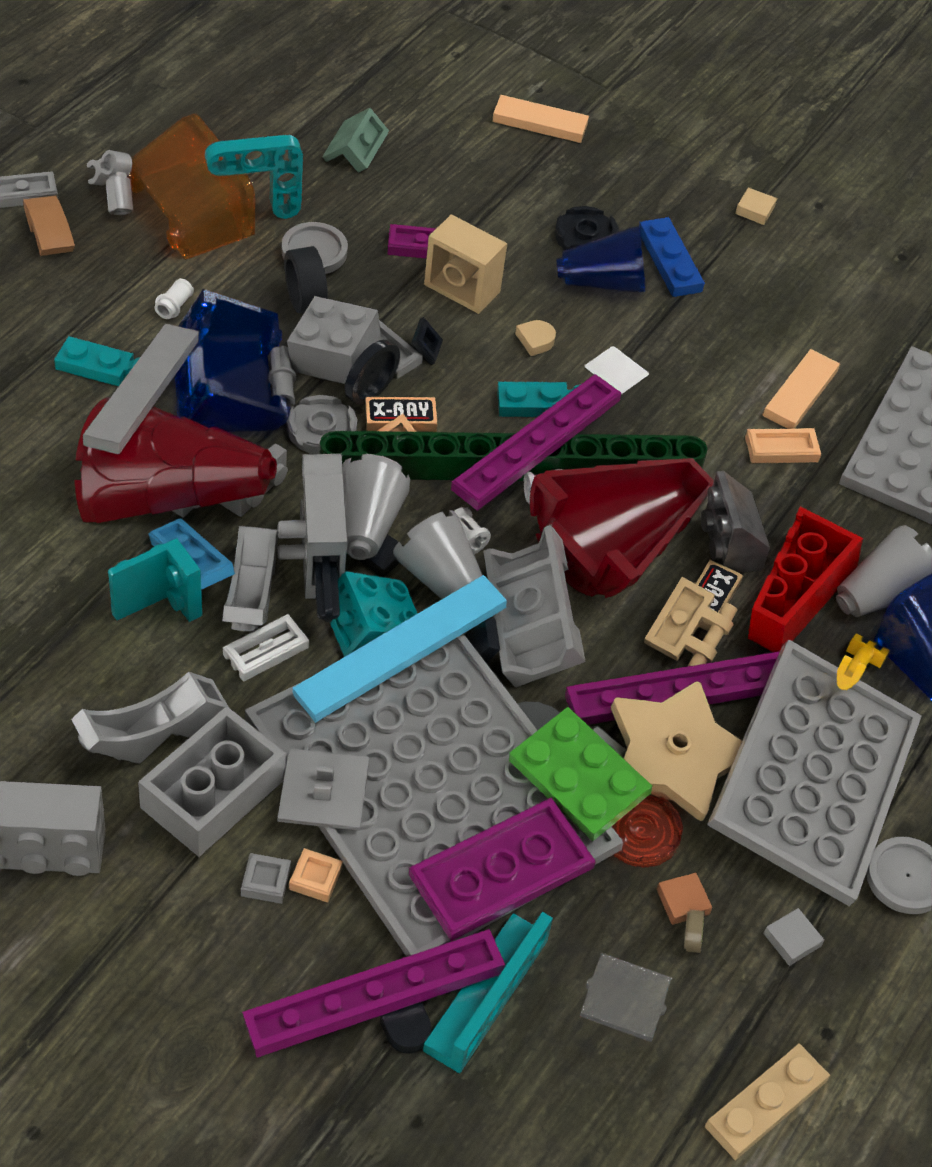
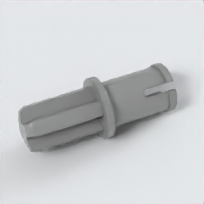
[268,346,296,409]

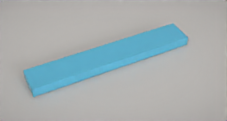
[292,575,507,723]

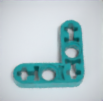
[204,135,303,219]

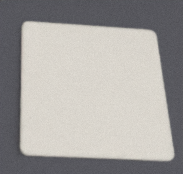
[585,346,649,394]

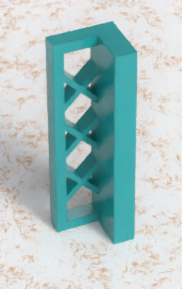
[423,912,553,1074]

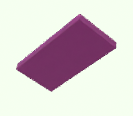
[408,797,596,941]

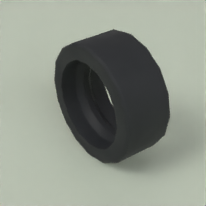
[284,246,328,313]

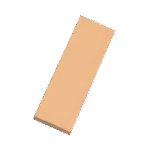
[492,95,589,143]
[763,349,840,429]

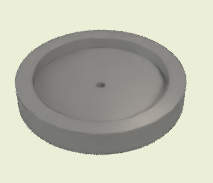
[282,222,348,274]
[866,837,932,914]

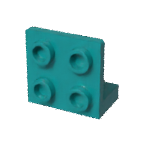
[108,538,202,622]
[330,571,418,657]

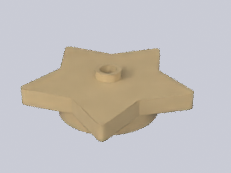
[611,681,742,821]

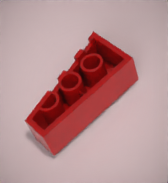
[748,506,863,652]

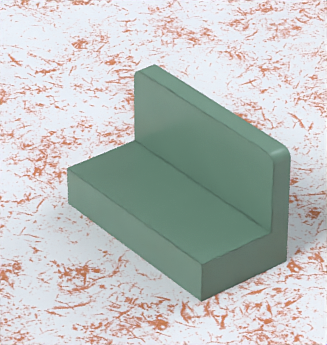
[322,108,389,173]

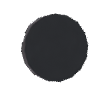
[554,206,619,258]

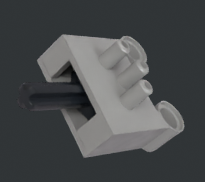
[277,454,347,622]

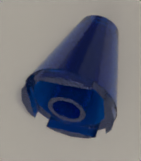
[556,226,645,293]

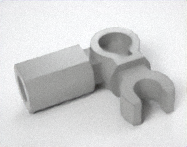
[87,150,133,215]

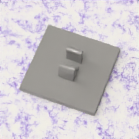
[277,748,369,831]

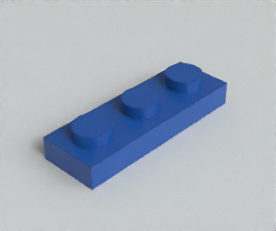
[638,217,705,297]

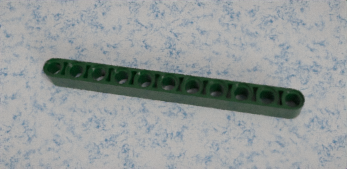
[319,431,707,481]

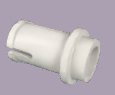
[154,278,194,319]

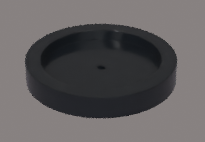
[345,339,400,405]

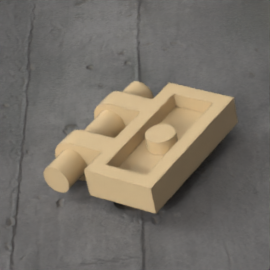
[644,577,738,666]

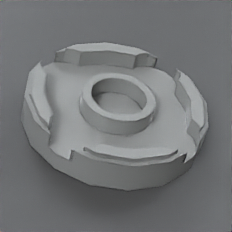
[287,395,358,454]

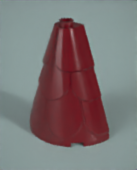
[75,397,277,523]
[530,458,714,598]

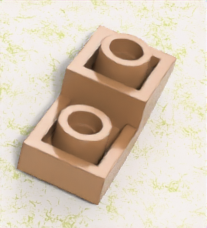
[23,196,75,256]

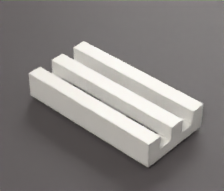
[223,614,309,682]

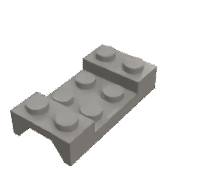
[483,525,586,687]

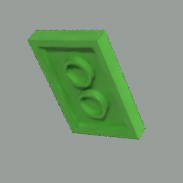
[509,707,652,842]

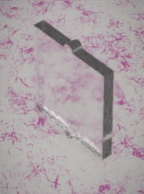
[580,953,672,1042]

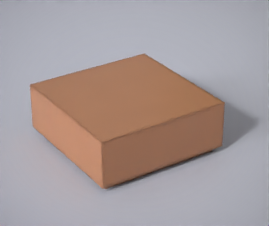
[656,873,712,925]

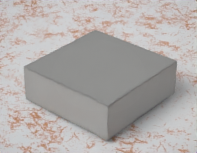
[241,853,291,904]
[763,908,824,966]

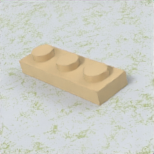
[705,1043,830,1161]

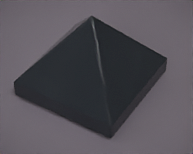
[410,317,443,365]

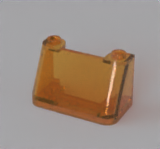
[127,113,255,260]

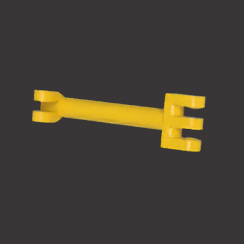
[837,633,890,690]

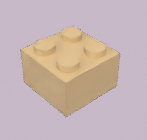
[424,214,507,314]

